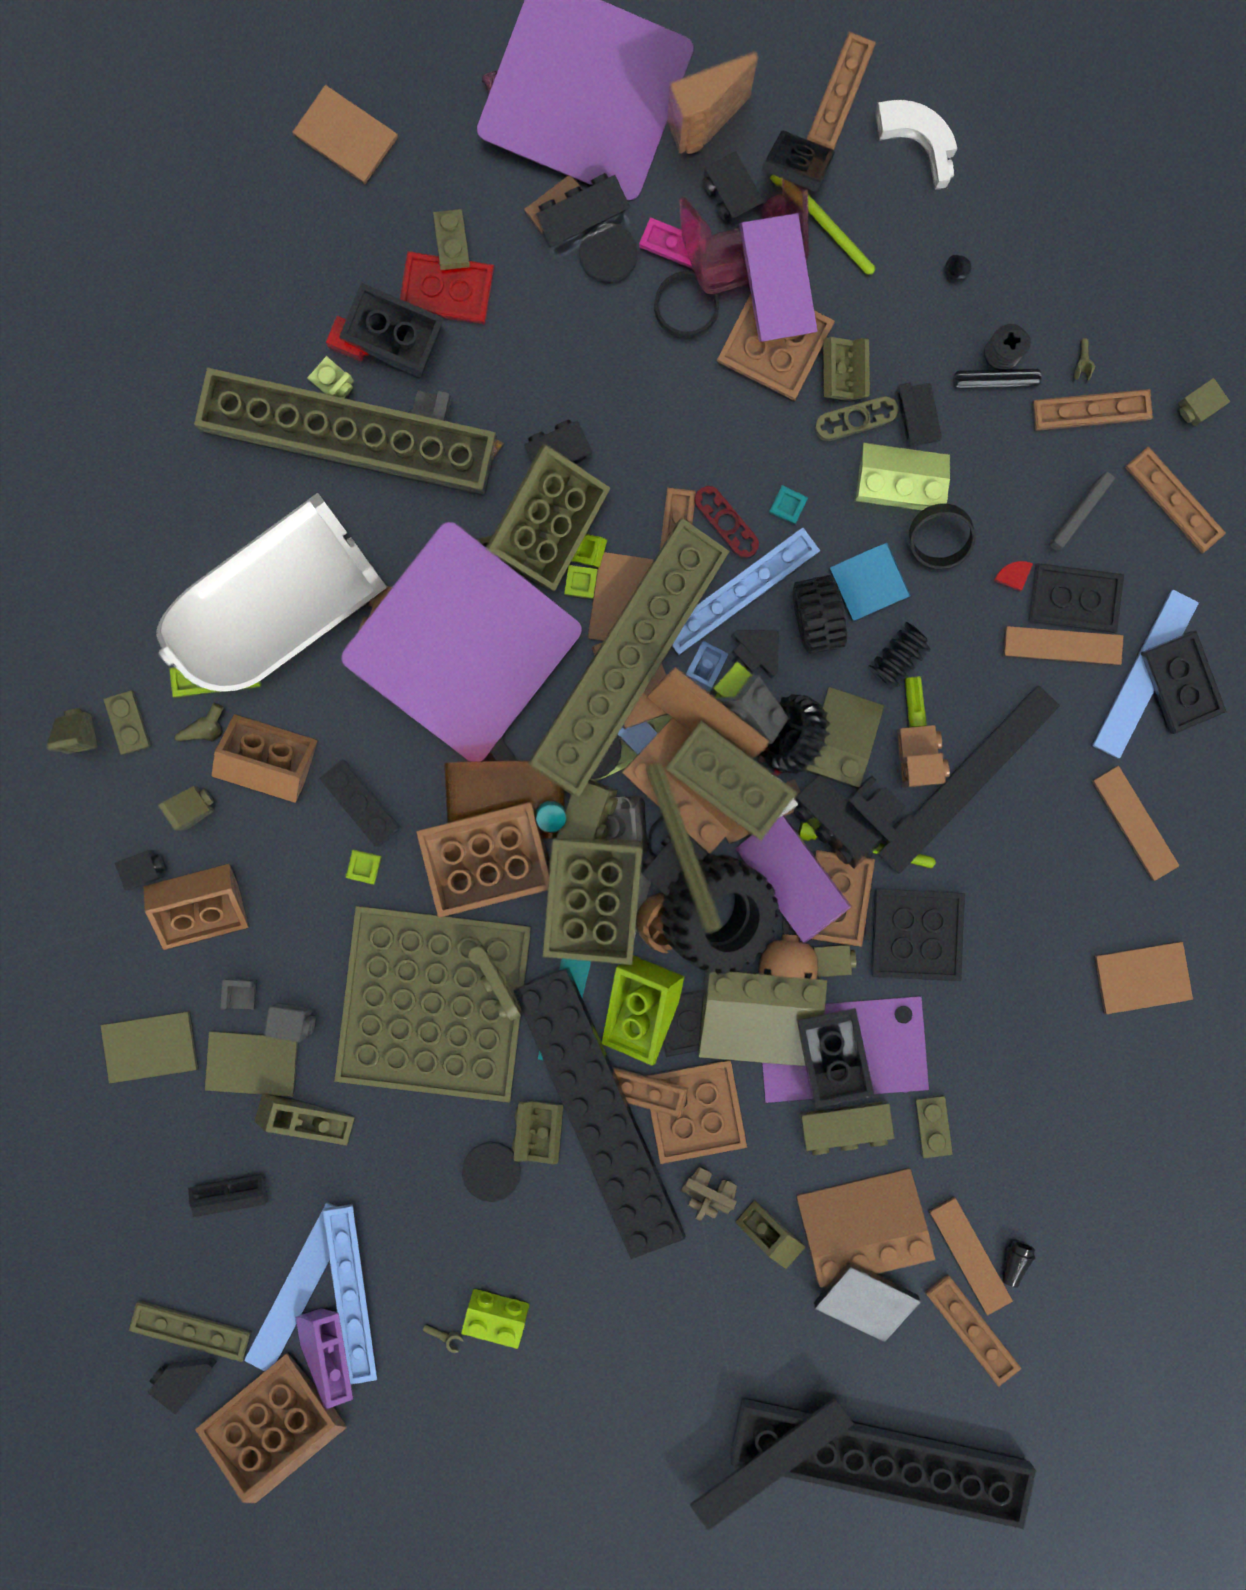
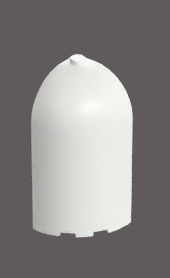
[156,493,387,691]

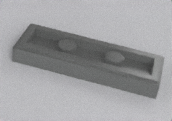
[1049,472,1115,552]

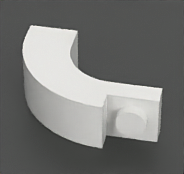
[875,100,957,189]

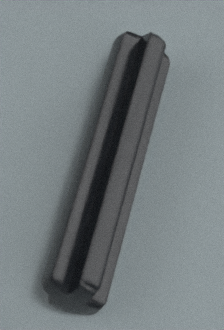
[954,369,1041,388]

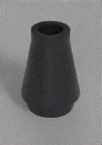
[1002,1241,1036,1288]

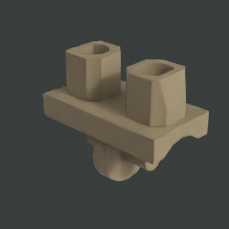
[681,1167,737,1221]

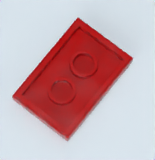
[400,251,494,324]

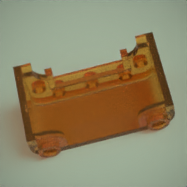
[444,761,565,839]

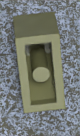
[158,786,214,831]
[735,1200,805,1269]

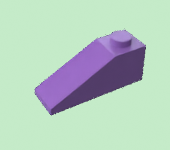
[296,1308,353,1409]

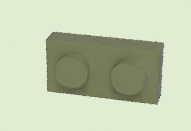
[433,209,470,270]
[103,690,151,755]
[915,1095,953,1158]

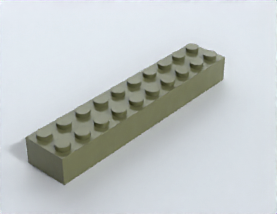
[194,368,497,495]

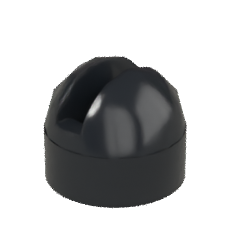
[945,255,972,279]

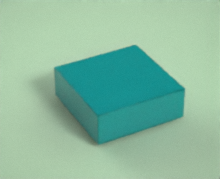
[769,485,808,525]

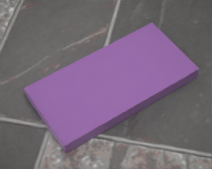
[739,213,818,342]
[735,815,852,943]

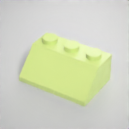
[855,443,950,510]

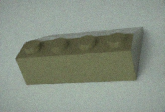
[486,444,610,591]
[543,839,643,965]
[698,971,827,1066]

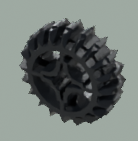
[760,694,830,774]

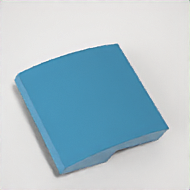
[830,543,911,621]

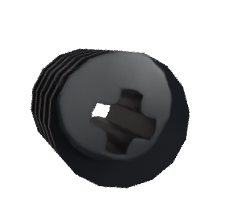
[985,324,1031,370]
[867,622,931,687]

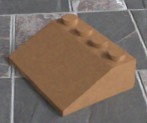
[667,52,757,154]
[622,717,737,854]
[416,802,551,918]
[796,1168,935,1287]
[195,1354,347,1503]

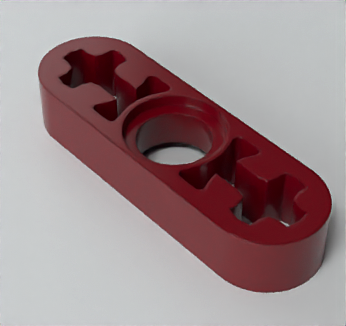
[695,486,759,559]

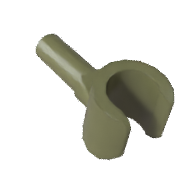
[1074,338,1095,381]
[423,1325,463,1353]

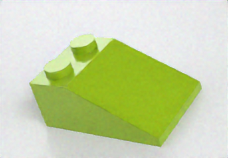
[602,955,684,1066]

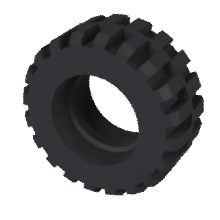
[661,855,779,974]

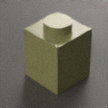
[1178,378,1230,427]
[812,944,856,977]

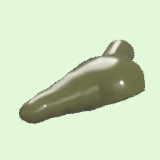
[174,703,224,741]

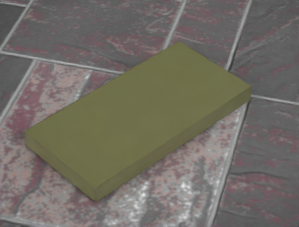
[665,721,797,841]

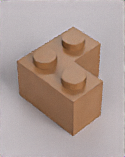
[897,725,949,788]

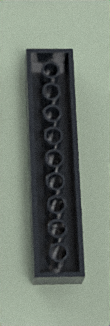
[730,1399,1036,1529]

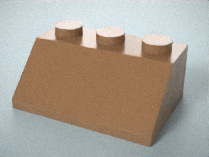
[211,714,318,803]
[144,864,248,950]

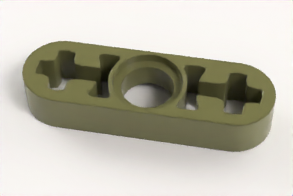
[815,396,898,441]

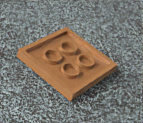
[717,294,835,401]
[646,1060,747,1164]

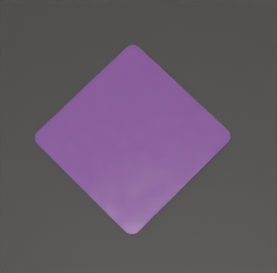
[477,0,694,200]
[342,522,582,763]

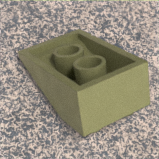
[806,687,884,788]

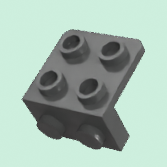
[715,675,788,743]

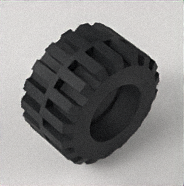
[793,575,847,654]

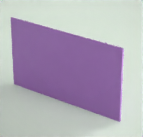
[762,996,929,1103]

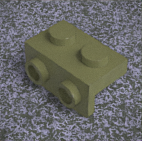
[823,337,870,401]
[512,1100,563,1164]

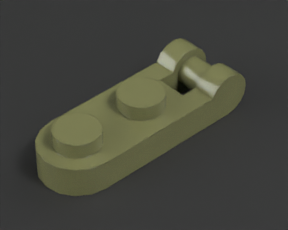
[468,946,522,1021]

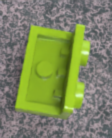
[461,1289,530,1349]

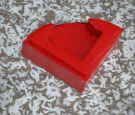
[993,561,1033,591]

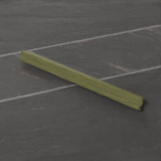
[646,763,721,932]

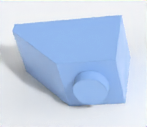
[685,641,729,693]

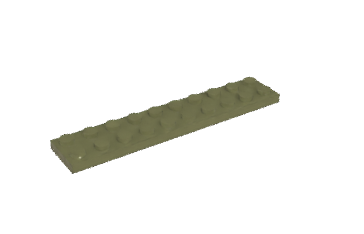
[527,518,730,797]

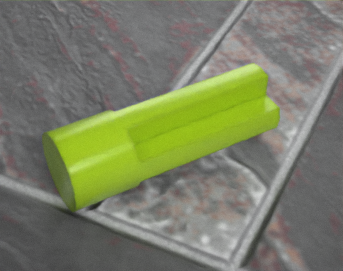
[905,676,927,728]

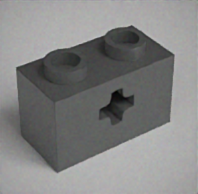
[264,1003,316,1042]

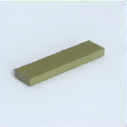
[129,1301,252,1362]

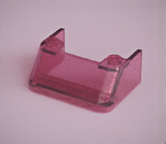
[680,179,809,294]

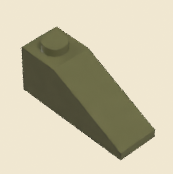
[47,708,98,754]
[255,1094,355,1146]

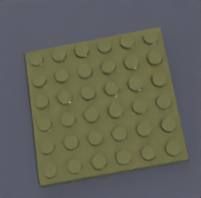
[334,906,531,1103]

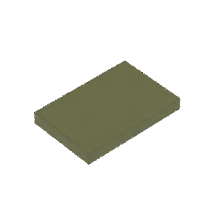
[100,1011,198,1084]
[205,1031,298,1097]

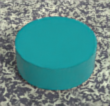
[536,801,566,832]

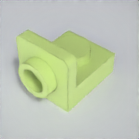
[308,356,354,398]

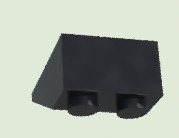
[339,283,444,378]
[797,1008,874,1108]

